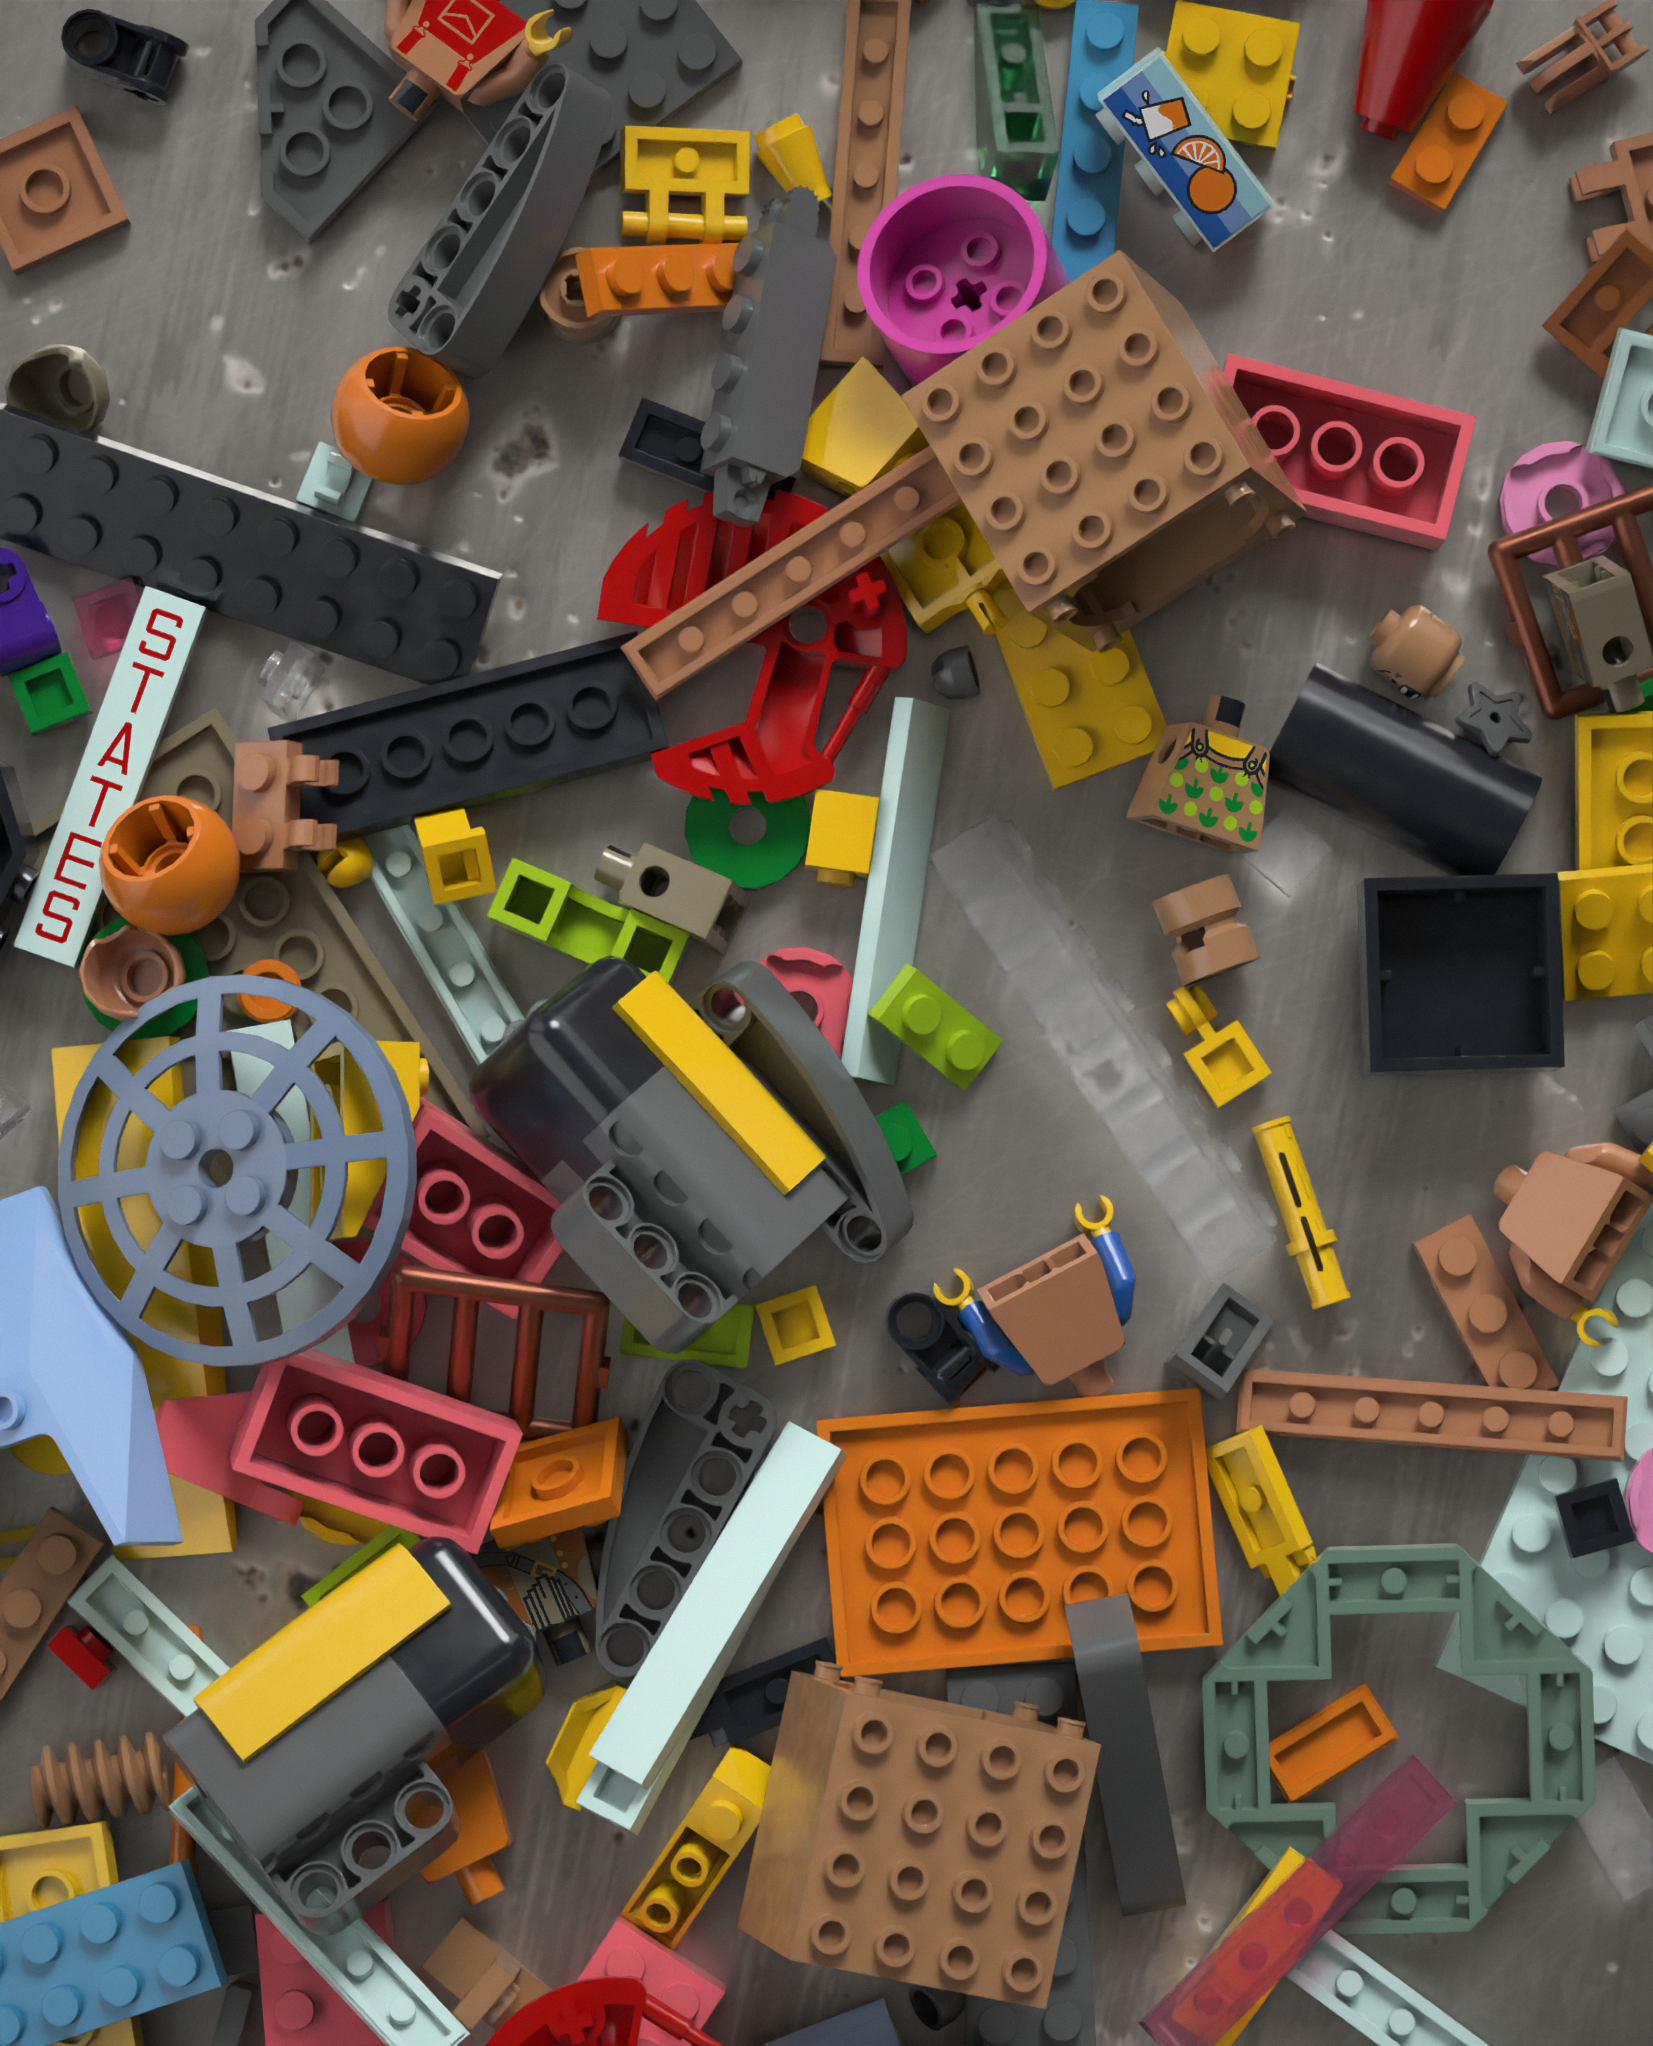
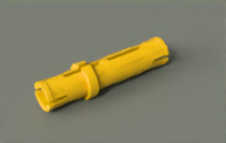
[1251,1115,1351,1310]

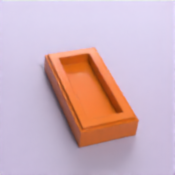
[1269,1682,1399,1803]

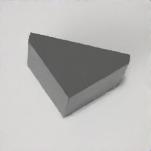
[1165,1282,1275,1400]

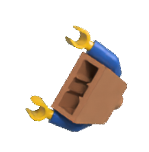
[933,1195,1136,1398]

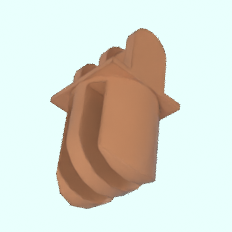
[1516,0,1649,115]

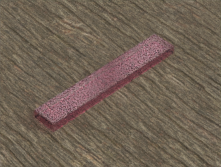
[1138,1755,1457,2046]

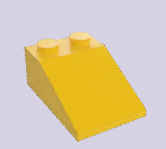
[310,1041,429,1242]

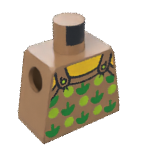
[1126,695,1270,854]

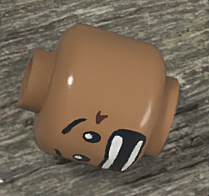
[1367,604,1465,699]

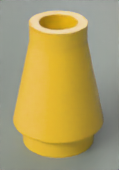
[753,113,833,202]

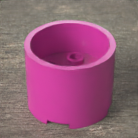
[857,174,1071,387]

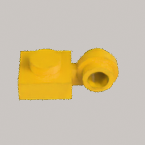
[1165,984,1272,1108]

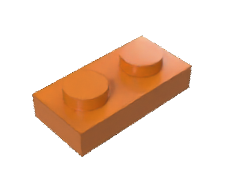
[1388,71,1508,215]

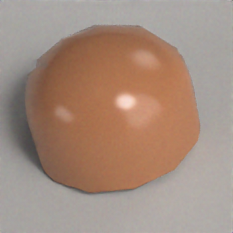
[78,925,186,1022]

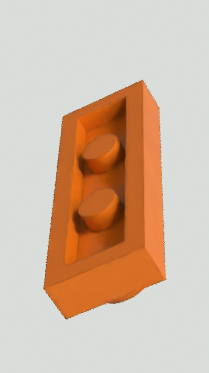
[575,243,739,317]

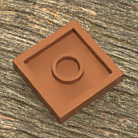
[0,105,131,276]

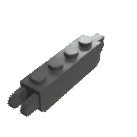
[700,185,837,528]

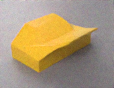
[545,1680,629,1812]

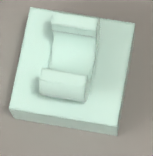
[296,441,375,524]

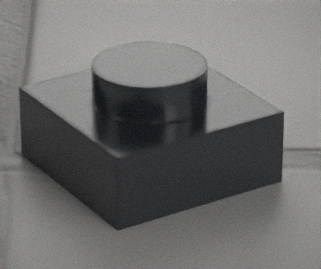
[1552,1478,1635,1558]

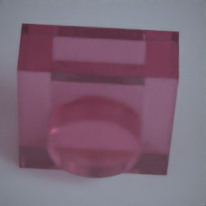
[71,577,141,661]

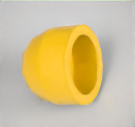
[317,837,373,888]

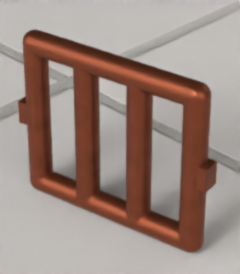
[1487,483,1653,720]
[377,1265,611,1441]

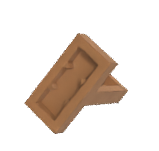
[421,1915,552,2031]

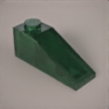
[974,3,1059,201]

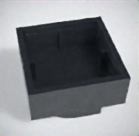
[1357,873,1565,1077]

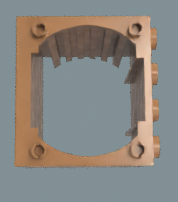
[901,250,1308,653]
[737,1660,1101,2009]

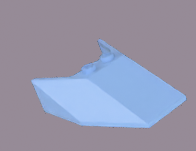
[0,1186,183,1546]

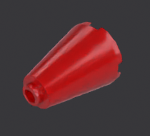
[1352,0,1494,141]

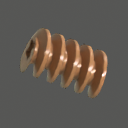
[30,1731,170,1829]

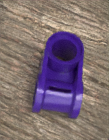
[0,547,62,677]

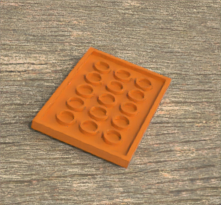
[816,1388,1223,1677]

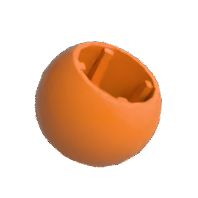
[330,346,470,485]
[99,795,240,936]

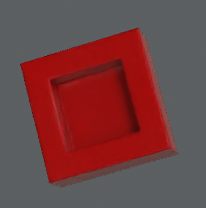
[46,1624,118,1691]

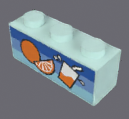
[1095,47,1275,252]

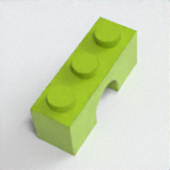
[487,858,692,986]

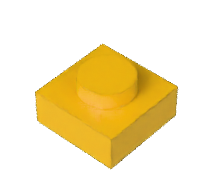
[755,1285,836,1366]

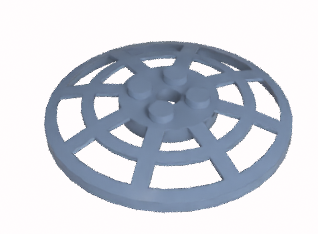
[58,974,417,1367]

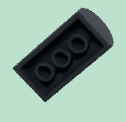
[1268,662,1543,876]

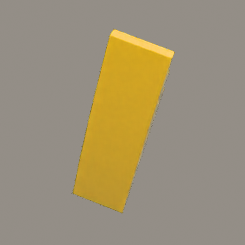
[51,1036,238,1561]

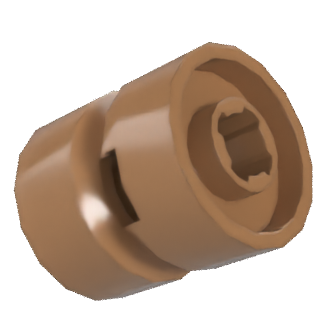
[538,247,622,345]
[1152,874,1260,986]

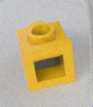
[414,807,497,905]

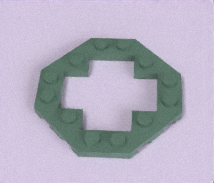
[1202,1543,1596,1935]

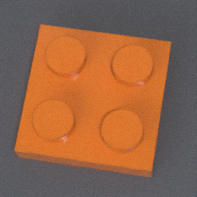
[490,1416,629,1549]

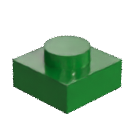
[8,652,93,737]
[875,1100,937,1177]

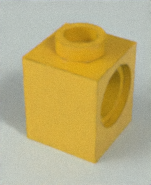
[805,789,879,888]

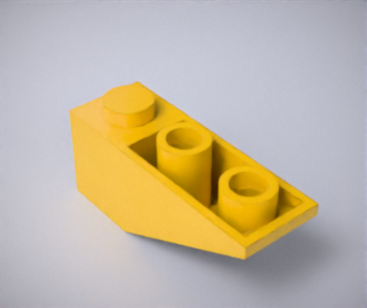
[620,1743,771,1950]

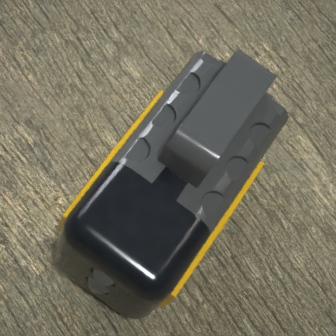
[469,955,849,1354]
[162,1536,548,1936]

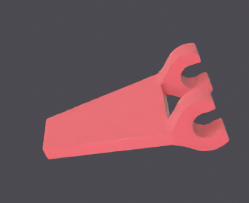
[155,1391,305,1526]

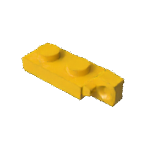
[1206,1425,1317,1596]

